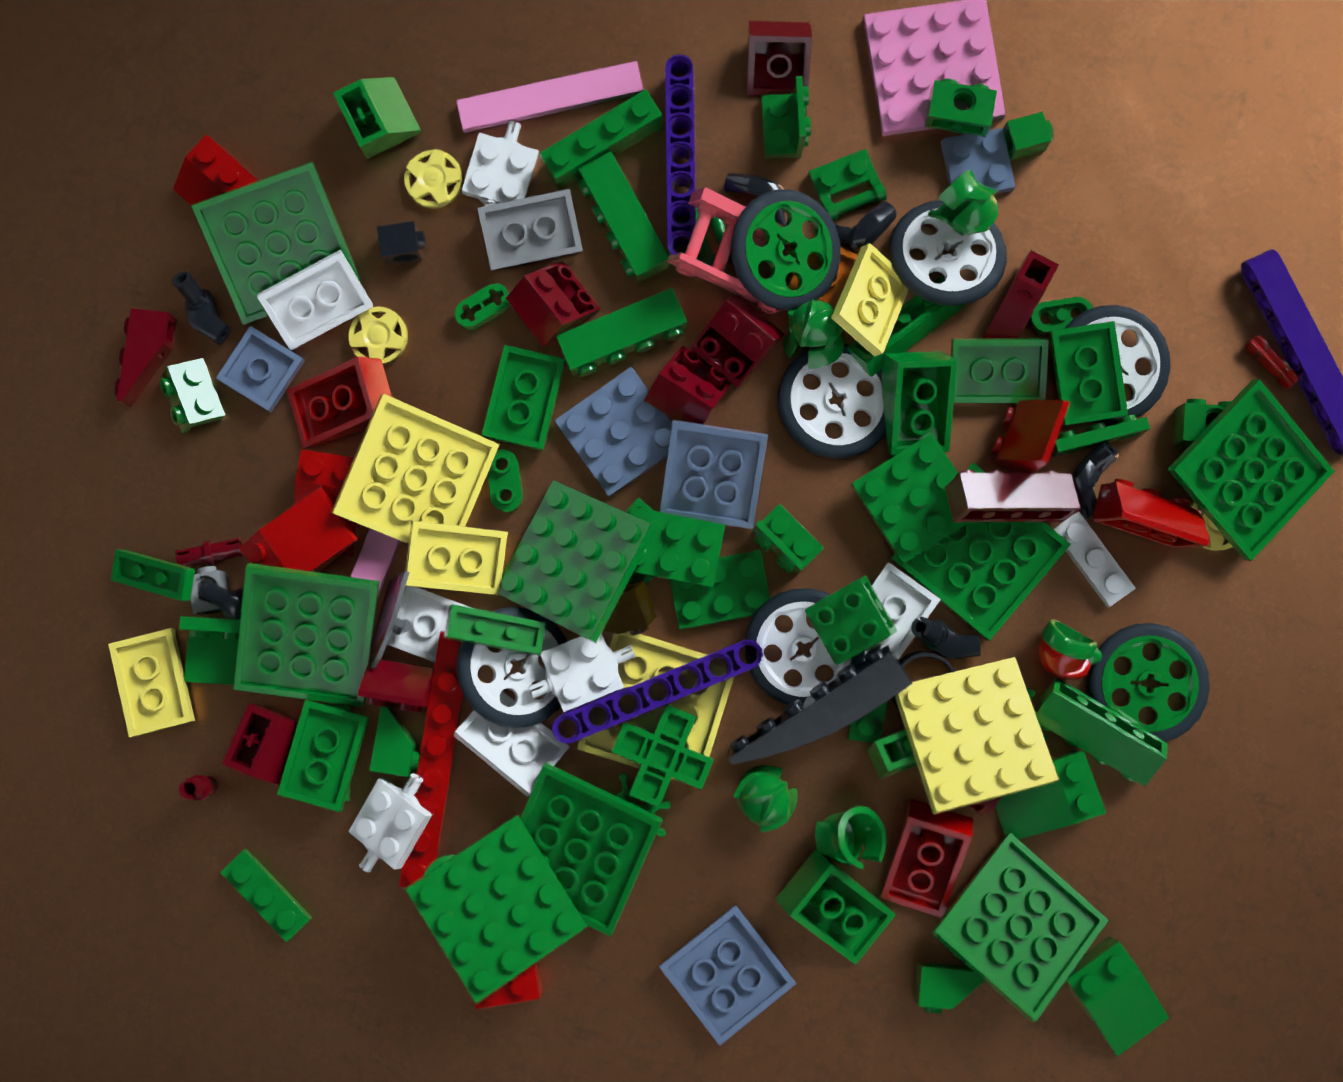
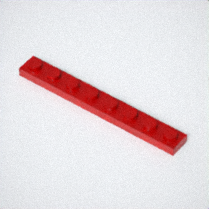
[399,631,464,888]

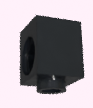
[377,221,427,265]

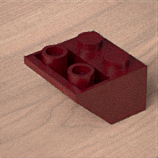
[506,261,600,347]
[690,295,785,388]
[644,345,732,425]
[357,658,434,712]
[222,704,299,786]

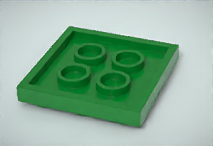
[851,433,969,565]

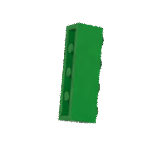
[539,89,663,190]
[576,151,670,284]
[556,287,687,377]
[1034,677,1168,787]

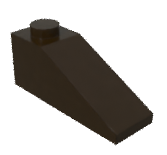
[603,581,657,635]

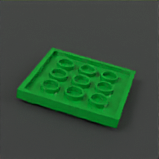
[191,161,361,325]
[1168,379,1335,561]
[890,462,1071,641]
[498,480,656,643]
[234,563,379,707]
[520,763,663,937]
[404,815,587,1004]
[930,833,1109,1022]

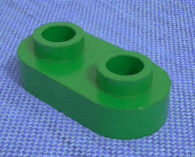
[1029,297,1093,335]
[488,449,523,513]

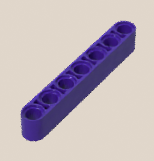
[665,54,696,267]
[1241,249,1343,455]
[552,640,763,744]

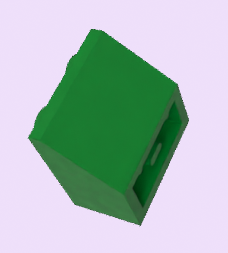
[333,77,422,159]

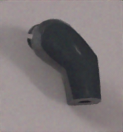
[724,173,787,226]
[835,201,897,253]
[172,271,231,345]
[1071,441,1118,519]
[198,580,244,620]
[911,617,981,659]

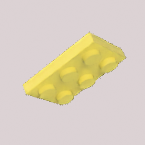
[831,243,909,357]
[405,520,508,595]
[108,628,195,737]

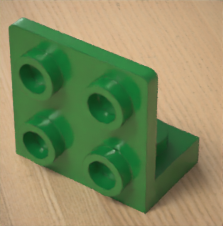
[761,76,811,159]
[752,503,824,575]
[805,575,897,665]
[179,616,240,685]

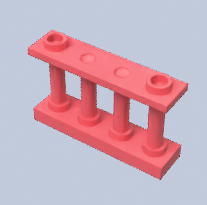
[667,187,809,314]

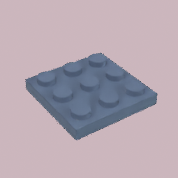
[555,367,672,498]
[660,420,768,529]
[659,904,796,1046]

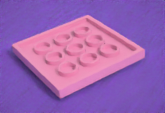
[863,0,1006,136]

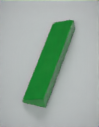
[847,276,965,377]

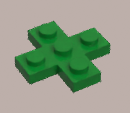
[611,704,714,808]

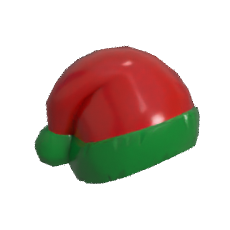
[1038,619,1102,680]

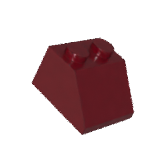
[747,21,812,95]

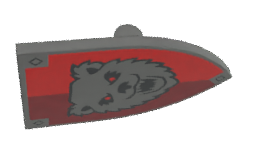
[371,571,412,669]

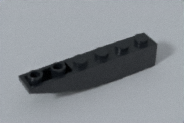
[728,645,912,765]

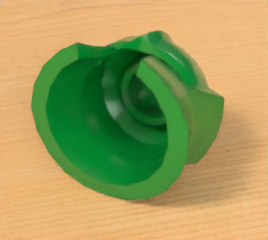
[928,170,999,236]
[783,299,844,369]
[733,765,798,832]
[815,806,886,869]

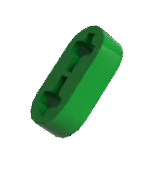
[455,283,510,330]

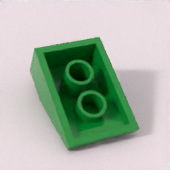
[881,351,957,455]
[995,750,1106,840]
[775,849,896,965]
[1064,936,1169,1057]

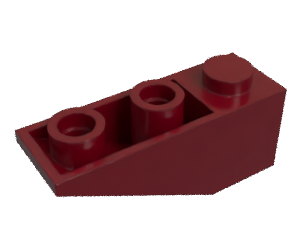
[982,250,1059,339]
[114,308,177,407]

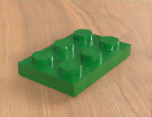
[1049,321,1128,426]
[951,339,1049,403]
[482,345,566,451]
[630,506,725,588]
[670,550,770,630]
[277,700,370,812]

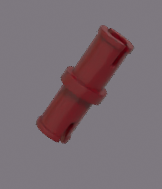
[175,537,244,567]
[179,775,218,801]

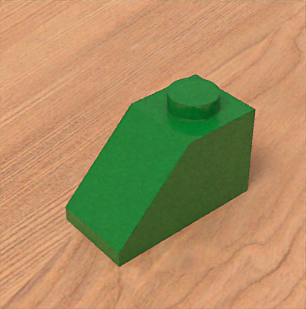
[369,707,420,777]
[914,962,984,1014]

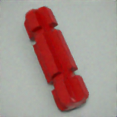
[1246,335,1300,389]

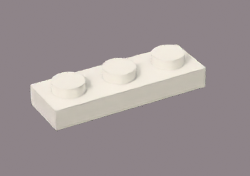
[1053,511,1136,607]

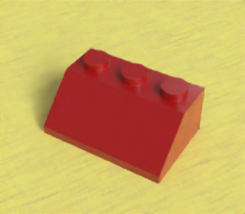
[173,134,258,206]
[1092,479,1210,548]

